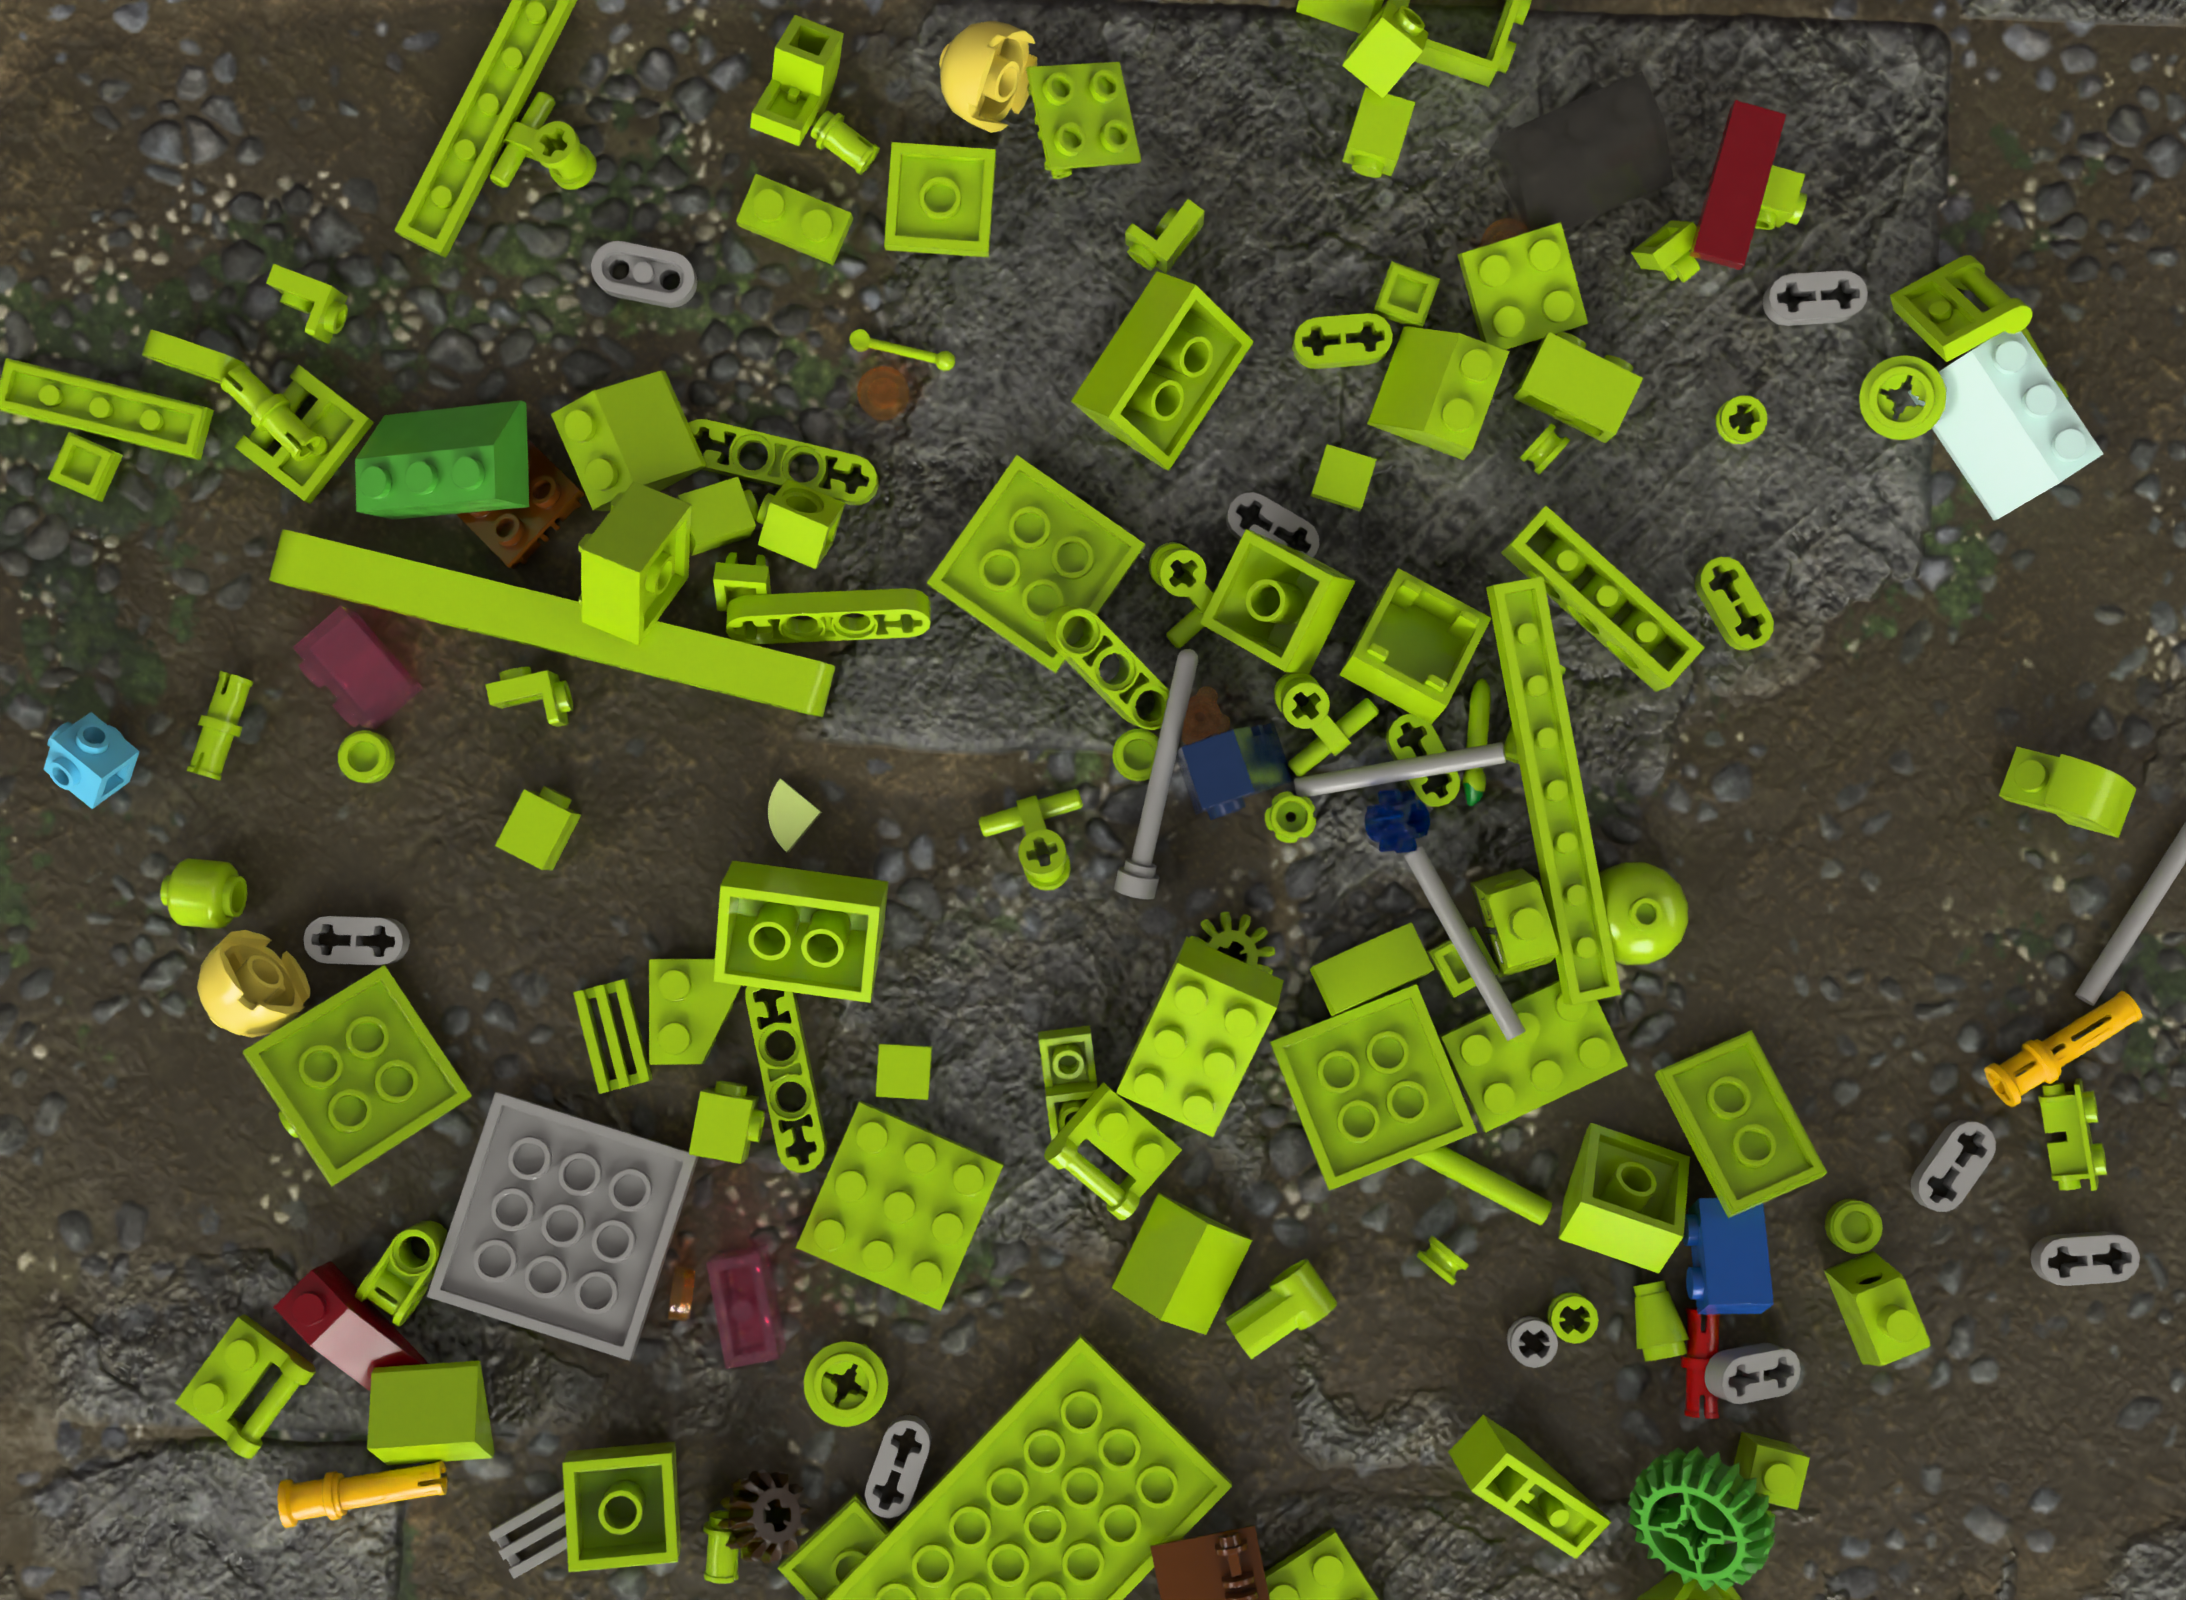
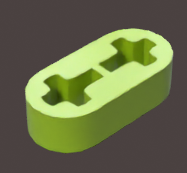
[1292,313,1393,369]
[142,330,246,384]
[1695,557,1774,651]
[1386,713,1460,807]

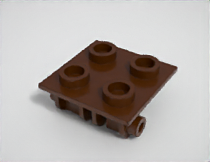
[456,439,585,569]
[1150,1525,1270,1600]

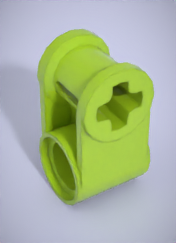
[355,1221,448,1327]

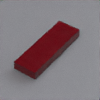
[1689,100,1786,270]

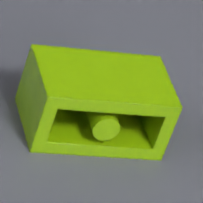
[1513,332,1643,444]

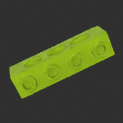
[1501,505,1705,692]

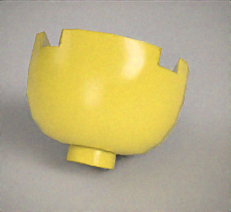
[939,21,1037,133]
[197,930,310,1038]

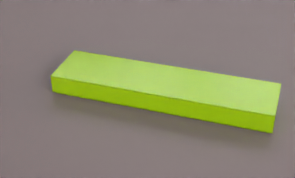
[0,358,213,461]

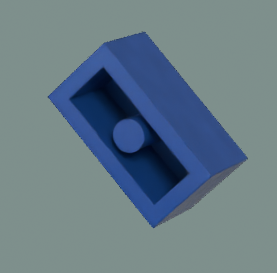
[1682,1198,1774,1315]

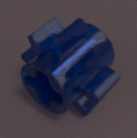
[1364,788,1430,853]

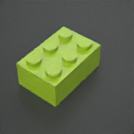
[1116,937,1284,1137]

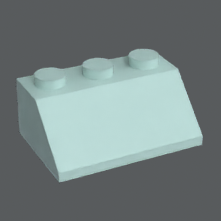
[1908,331,2104,521]

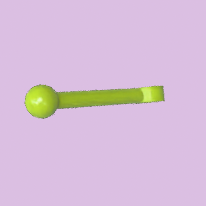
[849,329,955,371]

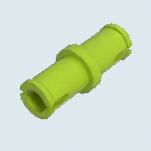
[221,364,321,461]
[186,671,254,781]

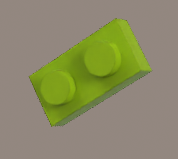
[736,174,853,266]

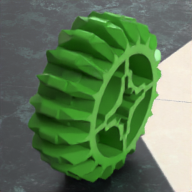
[1628,1446,1776,1591]

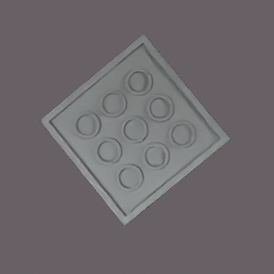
[427,1092,699,1361]

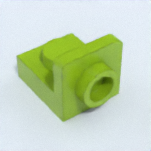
[1125,199,1205,274]
[266,264,348,344]

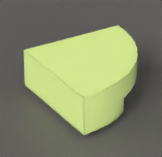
[768,779,822,852]

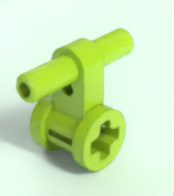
[490,91,597,190]
[1149,542,1217,648]
[1274,672,1379,777]
[978,789,1083,891]

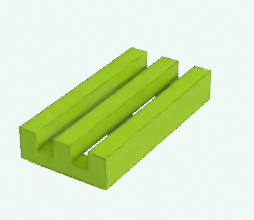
[573,979,653,1094]

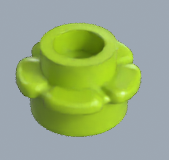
[1265,791,1316,843]

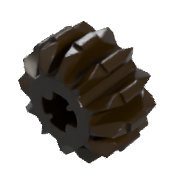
[717,1470,811,1563]

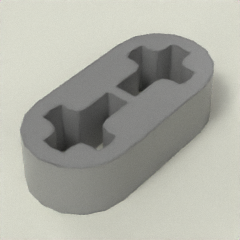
[1763,271,1868,326]
[1226,492,1319,558]
[303,916,410,965]
[1911,1120,1996,1212]
[2031,1231,2140,1286]
[1704,1343,1801,1404]
[865,1415,932,1518]

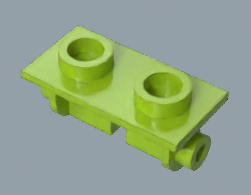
[2038,1078,2107,1191]

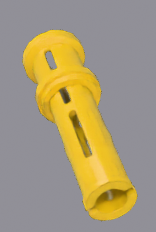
[1984,991,2142,1107]
[277,1460,448,1528]

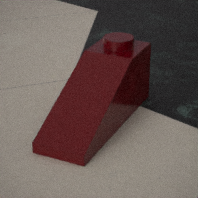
[273,1261,429,1391]

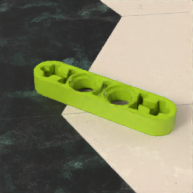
[688,419,879,505]
[726,588,931,644]
[745,986,827,1173]

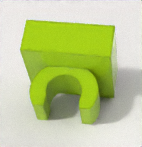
[1631,220,1701,282]
[713,552,771,612]

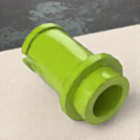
[810,110,880,175]
[703,1510,739,1584]

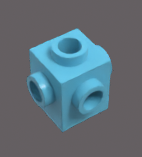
[43,712,140,809]

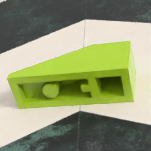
[1448,1414,1611,1559]

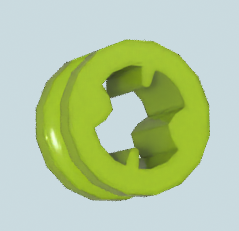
[1715,395,1767,444]
[1520,423,1571,475]
[1416,1235,1469,1286]
[1546,1292,1599,1344]

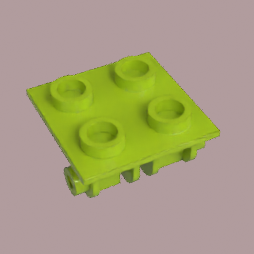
[1026,62,1142,179]

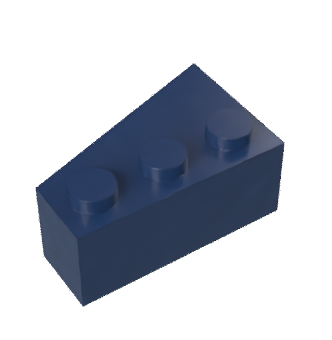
[1176,722,1294,821]

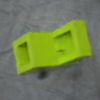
[750,15,844,146]
[1999,747,2136,838]

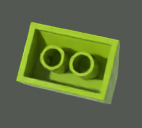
[1071,271,1254,471]
[713,860,888,1003]

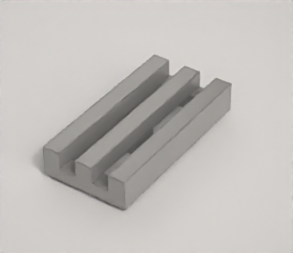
[488,1488,567,1579]

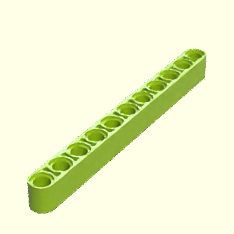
[269,529,836,717]

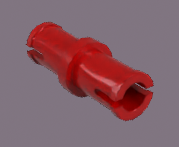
[1681,1308,1721,1419]

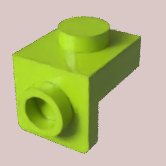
[485,667,573,727]

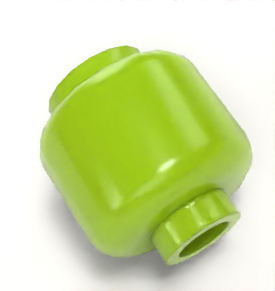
[160,858,247,929]

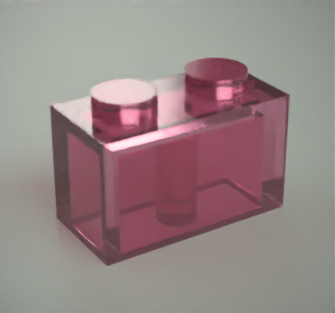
[293,605,423,730]
[706,1244,786,1369]

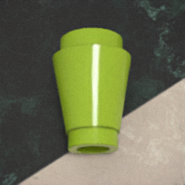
[1633,1280,1689,1361]

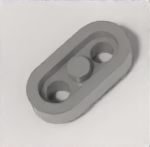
[591,241,697,308]

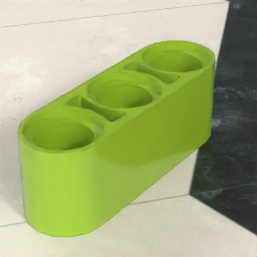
[1044,605,1169,730]

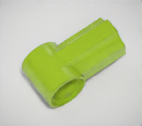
[1225,1259,1338,1359]

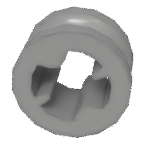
[1506,1316,1558,1368]

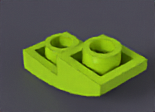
[1310,922,1435,1016]
[1038,1025,1098,1141]

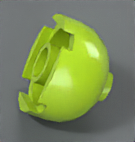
[1599,862,1688,965]

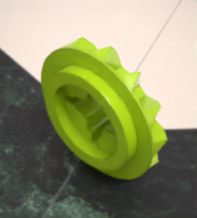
[1859,355,1947,440]
[804,1340,889,1427]

